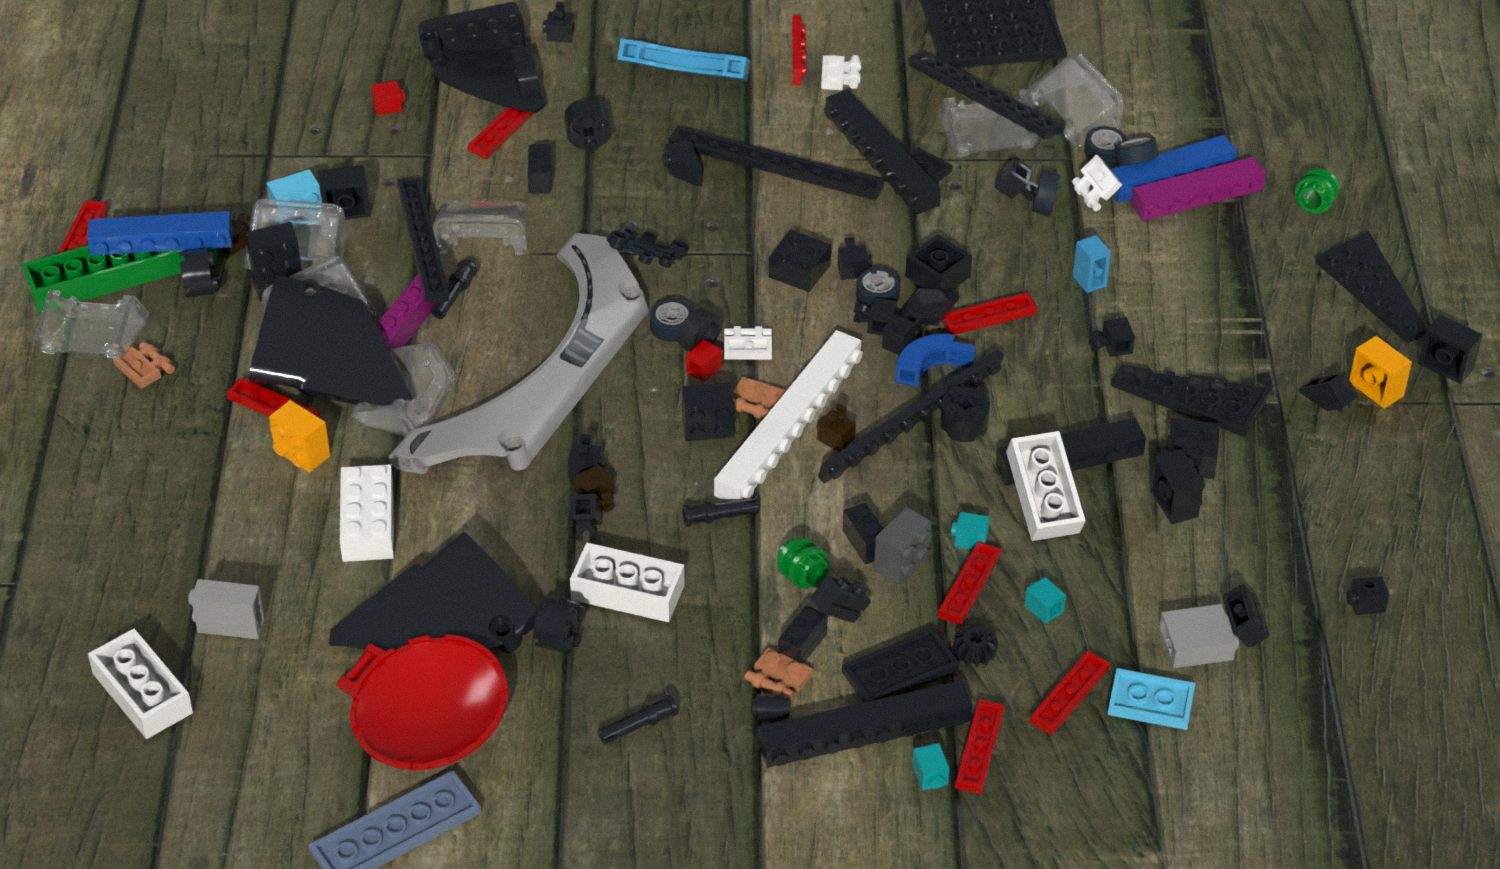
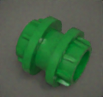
[1295,168,1339,214]
[777,537,829,589]

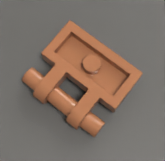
[113,342,175,389]
[733,377,787,420]
[745,648,813,701]

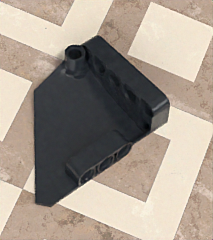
[418,2,545,114]
[249,274,413,410]
[329,532,538,653]

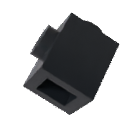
[1347,576,1390,615]

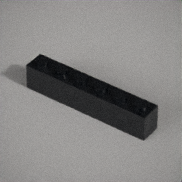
[996,418,1146,486]

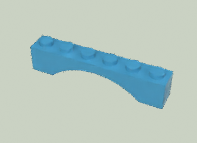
[617,38,751,82]

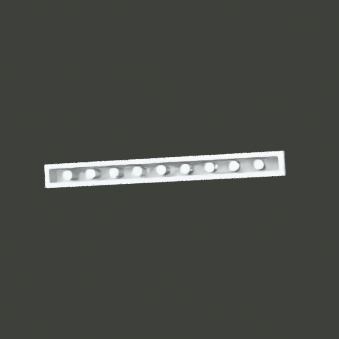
[714,330,863,502]

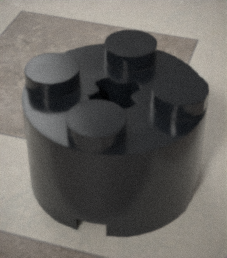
[564,99,611,152]
[179,248,220,298]
[940,386,990,442]
[533,596,586,653]

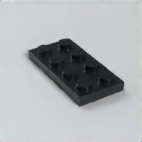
[842,628,959,703]

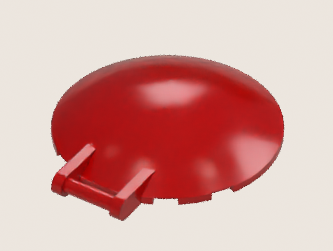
[336,634,508,770]

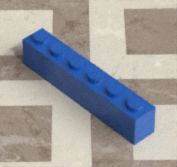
[1110,135,1237,203]
[87,211,233,255]

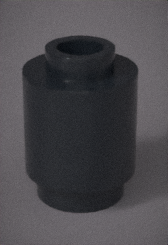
[751,694,790,721]

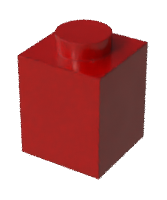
[371,81,405,115]
[686,340,722,382]

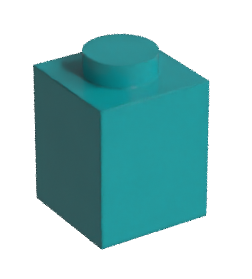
[951,512,990,550]
[1024,577,1066,624]
[912,743,949,790]

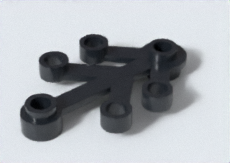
[606,229,689,268]

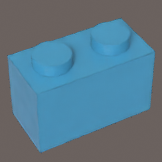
[1073,235,1111,293]

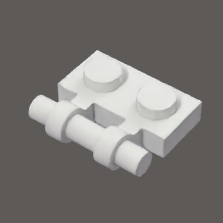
[821,55,861,90]
[1072,154,1122,211]
[724,326,772,360]

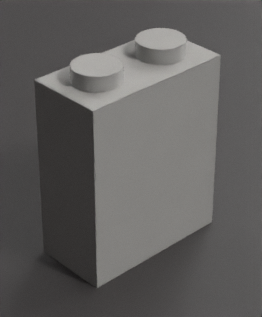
[189,579,265,639]
[1159,604,1239,668]

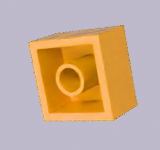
[1350,336,1412,409]
[269,400,330,473]

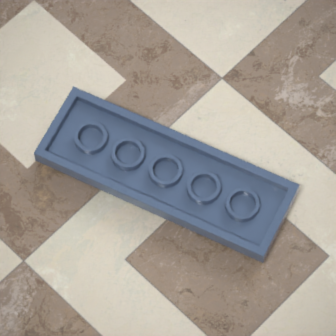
[308,770,481,869]

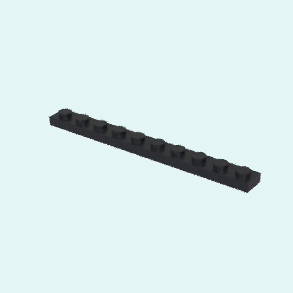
[908,51,1062,139]
[669,126,884,201]
[397,178,449,303]
[818,349,1004,484]

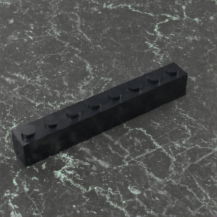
[824,89,941,215]
[758,681,973,768]

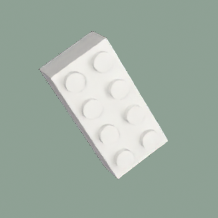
[1006,431,1086,541]
[340,464,394,562]
[570,542,685,622]
[88,629,193,739]

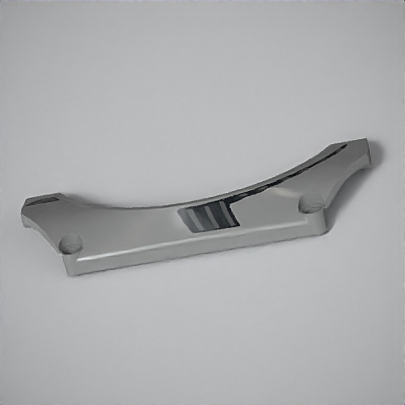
[389,233,649,474]

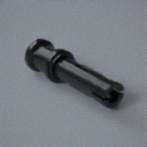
[431,259,478,319]
[682,497,760,527]
[597,693,678,745]

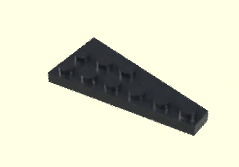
[1315,231,1427,344]
[1111,365,1274,437]

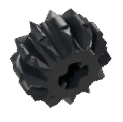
[953,623,998,668]

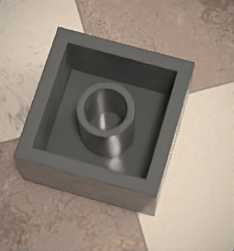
[874,507,932,585]

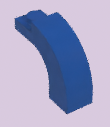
[895,334,976,387]

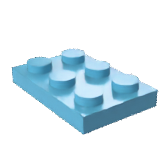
[1108,668,1195,730]

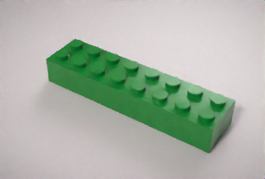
[21,245,219,313]

